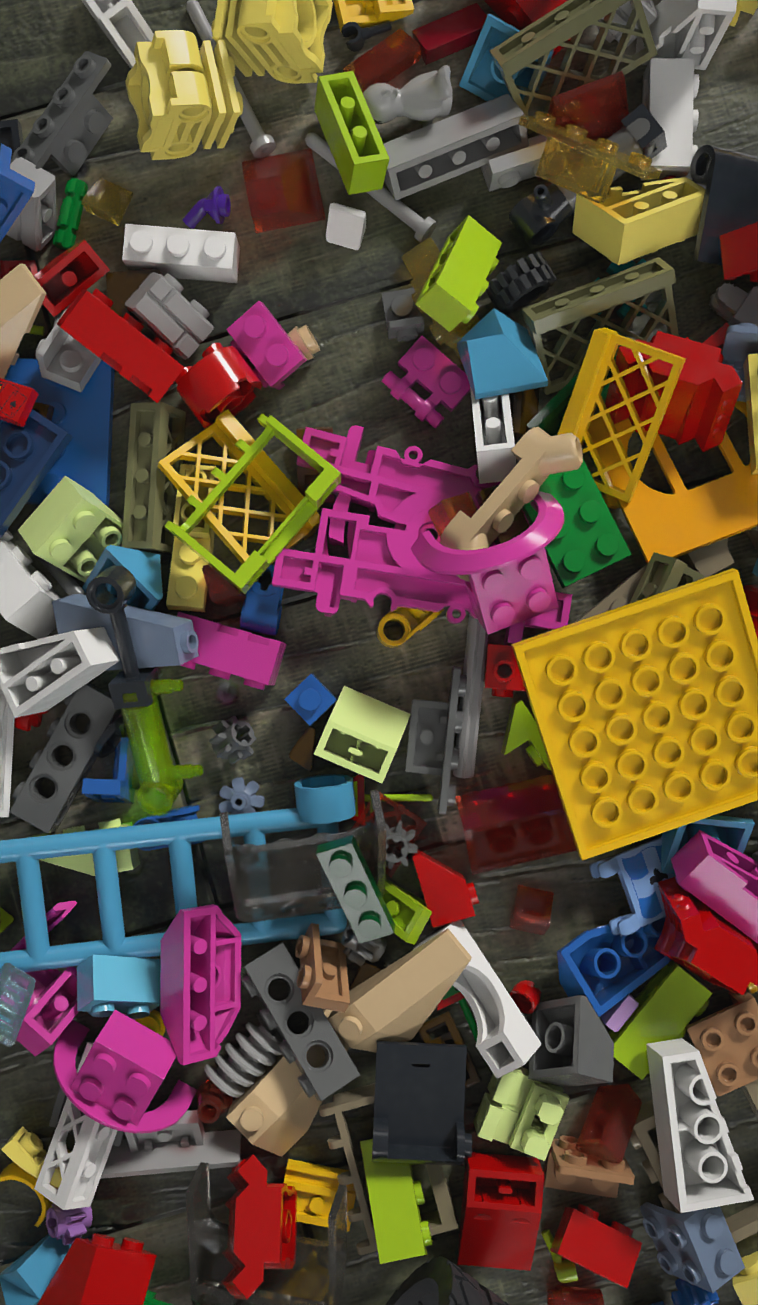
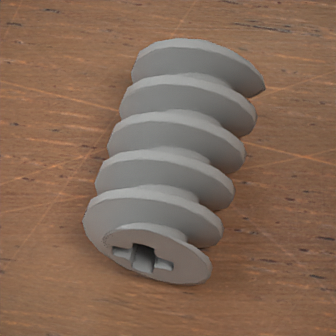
[204,1014,283,1098]

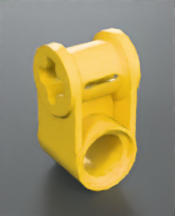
[376,607,444,648]

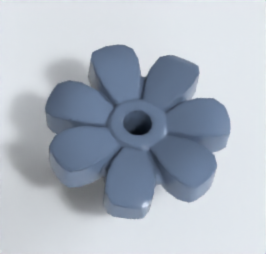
[219,777,265,815]

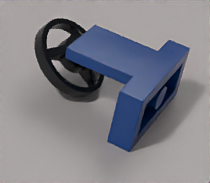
[82,714,135,804]

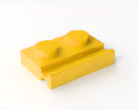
[283,1159,356,1232]

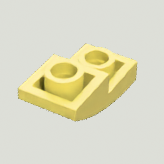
[1,1126,70,1187]

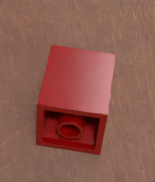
[37,1233,157,1305]

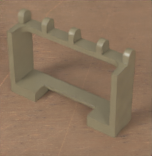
[318,1083,458,1255]

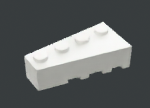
[646,1038,754,1213]

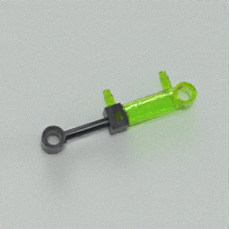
[86,566,203,816]

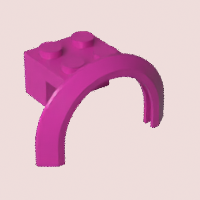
[411,491,564,635]
[0,901,79,1057]
[53,1010,197,1134]

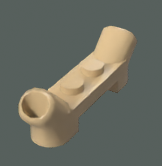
[440,427,583,581]

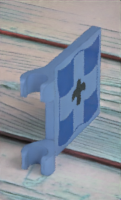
[589,836,676,935]

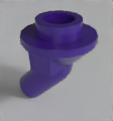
[182,186,231,229]

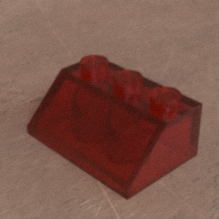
[455,774,577,875]

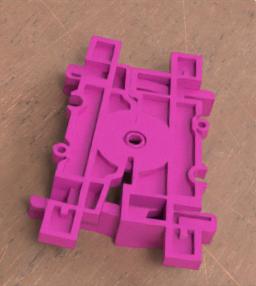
[272,425,572,646]

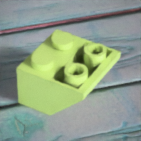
[18,476,123,583]
[314,686,411,783]

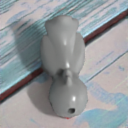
[363,65,452,127]

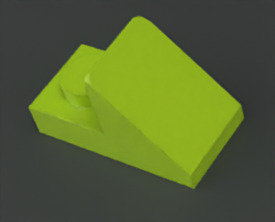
[501,700,551,770]
[375,875,432,945]

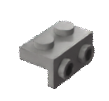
[480,134,563,192]

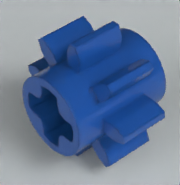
[671,1278,719,1305]

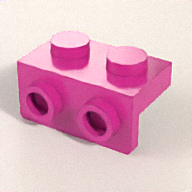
[226,301,307,390]

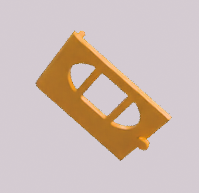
[588,401,758,564]

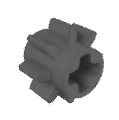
[209,716,257,765]
[372,820,418,869]
[341,924,387,967]

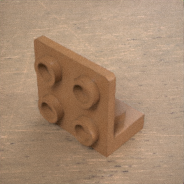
[686,991,758,1096]
[544,1136,635,1198]

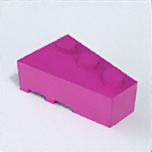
[177,612,287,690]
[671,830,758,944]

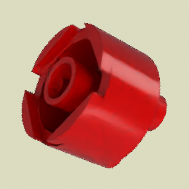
[175,342,263,428]

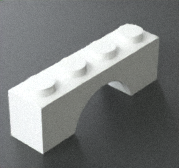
[413,920,542,1078]

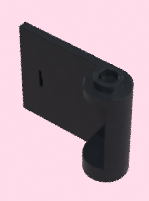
[690,145,758,266]
[372,1041,472,1166]

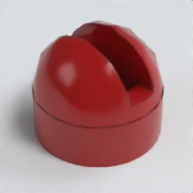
[509,980,541,1014]

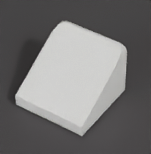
[326,202,366,250]

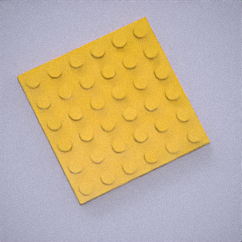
[511,568,758,860]

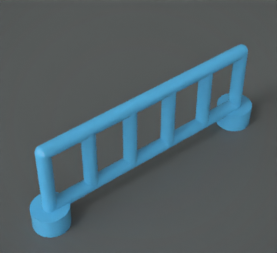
[0,774,356,975]

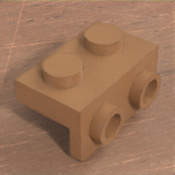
[295,923,350,1013]

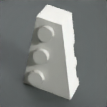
[636,0,737,70]
[0,529,60,639]
[0,627,120,718]

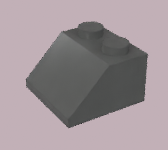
[528,995,614,1087]

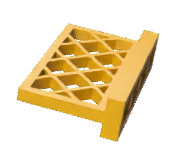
[557,327,686,503]
[157,409,321,565]

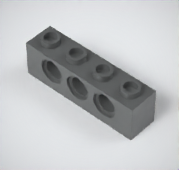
[10,682,124,833]
[241,943,360,1101]

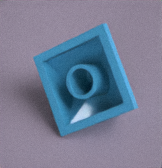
[457,308,548,400]
[82,545,163,611]
[0,1234,72,1305]

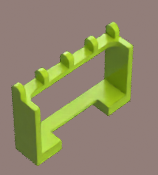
[164,414,341,594]

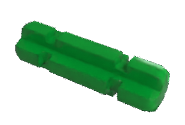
[53,178,88,251]

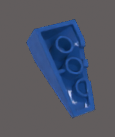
[557,916,672,1017]

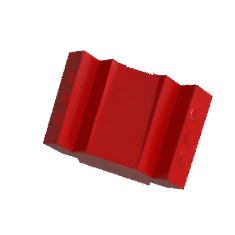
[605,331,743,452]
[654,877,758,995]
[221,1154,297,1299]

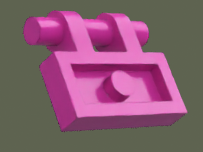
[381,336,471,429]

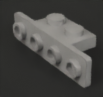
[100,1110,242,1179]

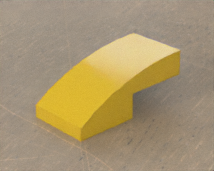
[333,0,414,32]

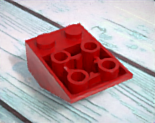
[457,1152,545,1271]

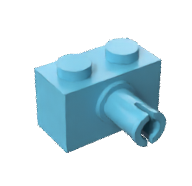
[77,954,161,1019]

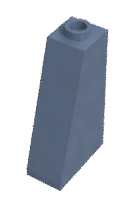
[52,594,199,670]

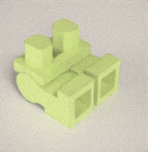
[473,1067,570,1161]

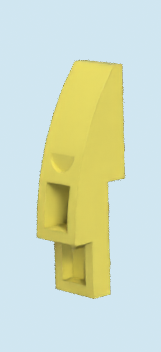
[166,464,217,612]

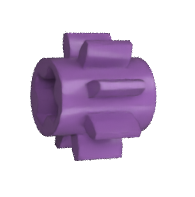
[46,1203,93,1245]

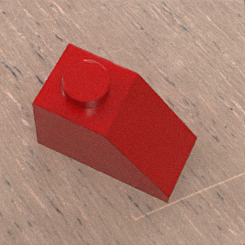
[34,239,110,317]
[412,850,479,928]

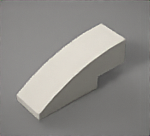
[82,0,154,69]

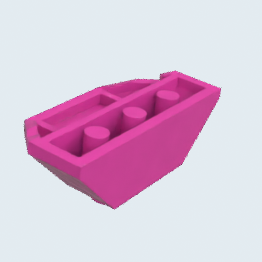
[160,904,241,1065]

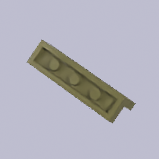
[122,402,186,554]

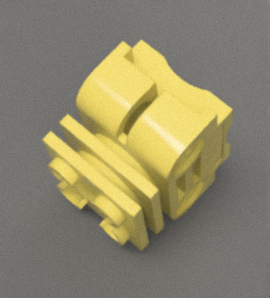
[212,0,333,84]
[125,30,243,160]

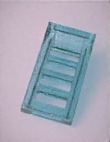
[0,963,36,1047]

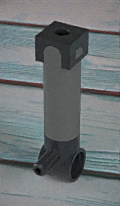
[509,103,667,248]

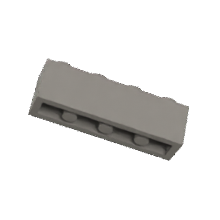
[384,94,529,201]

